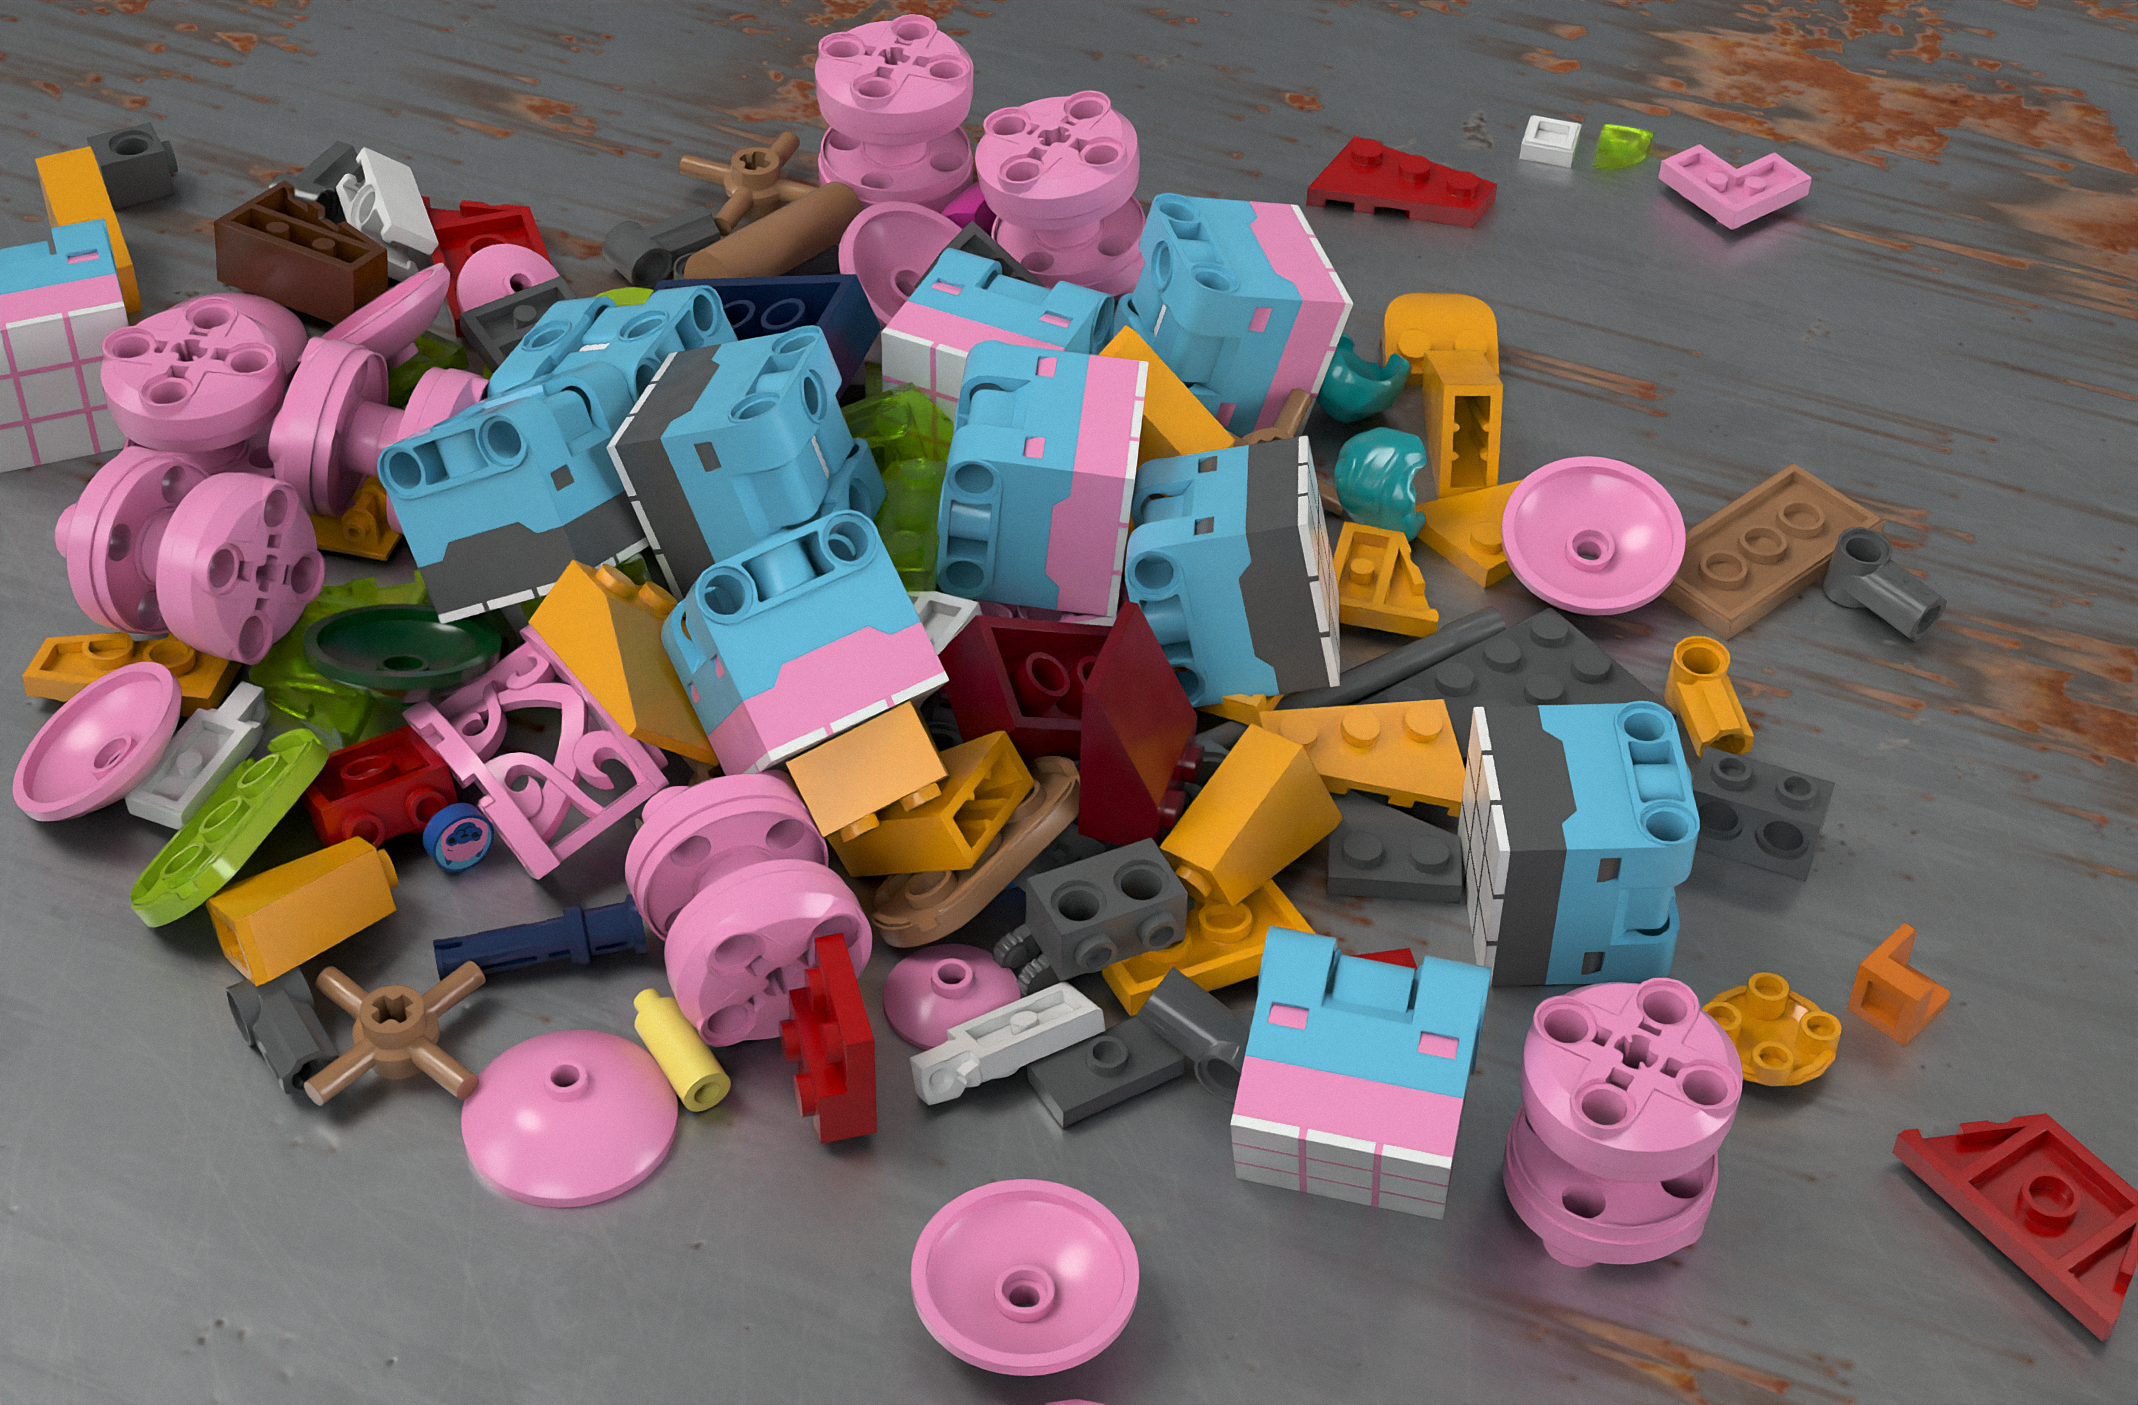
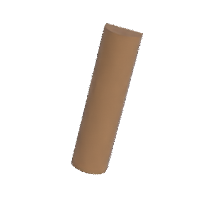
[683,181,862,279]

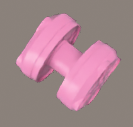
[815,14,974,213]
[975,90,1146,301]
[100,297,286,479]
[268,336,490,535]
[55,446,326,665]
[625,770,872,1047]
[1502,977,1743,1267]

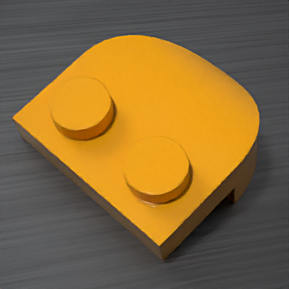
[1379,292,1500,385]

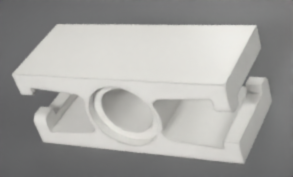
[336,147,439,282]

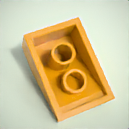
[528,560,719,767]
[786,700,949,843]

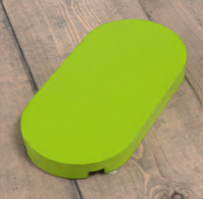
[130,728,329,927]

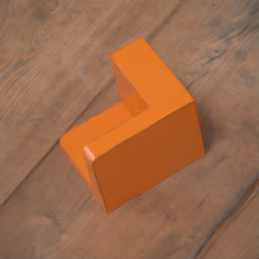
[1847,923,1951,1046]

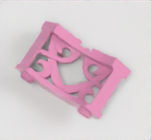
[402,624,669,880]

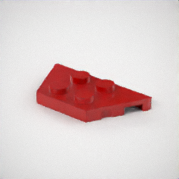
[421,196,553,338]
[1892,1113,2138,1342]

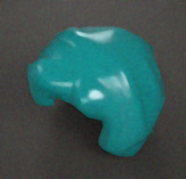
[1316,332,1412,423]
[1334,427,1428,543]

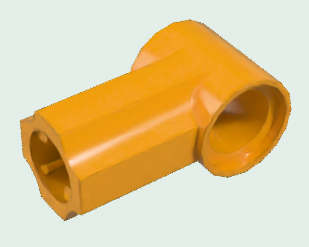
[1664,636,1754,758]

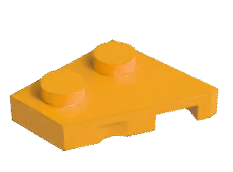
[1333,521,1439,638]

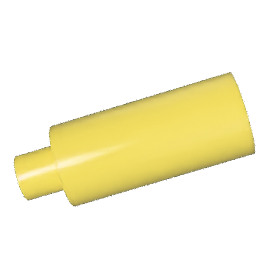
[634,988,731,1112]

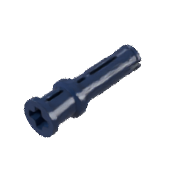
[433,894,648,981]

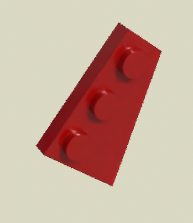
[1306,136,1497,228]

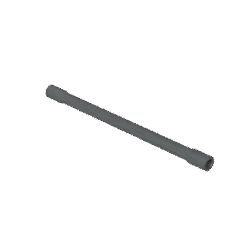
[1196,606,1506,752]

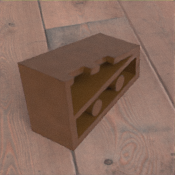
[214,180,388,326]

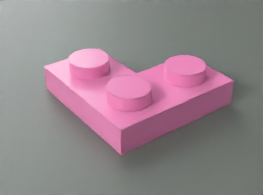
[1658,144,1812,230]

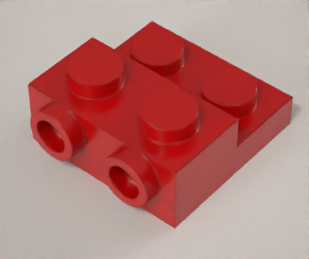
[298,725,459,849]
[779,933,877,1144]

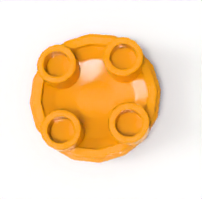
[1702,972,1842,1086]

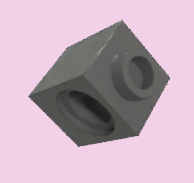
[87,122,178,210]

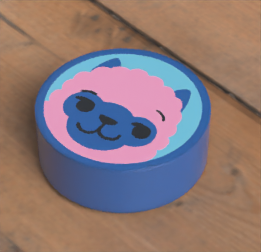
[423,803,494,872]

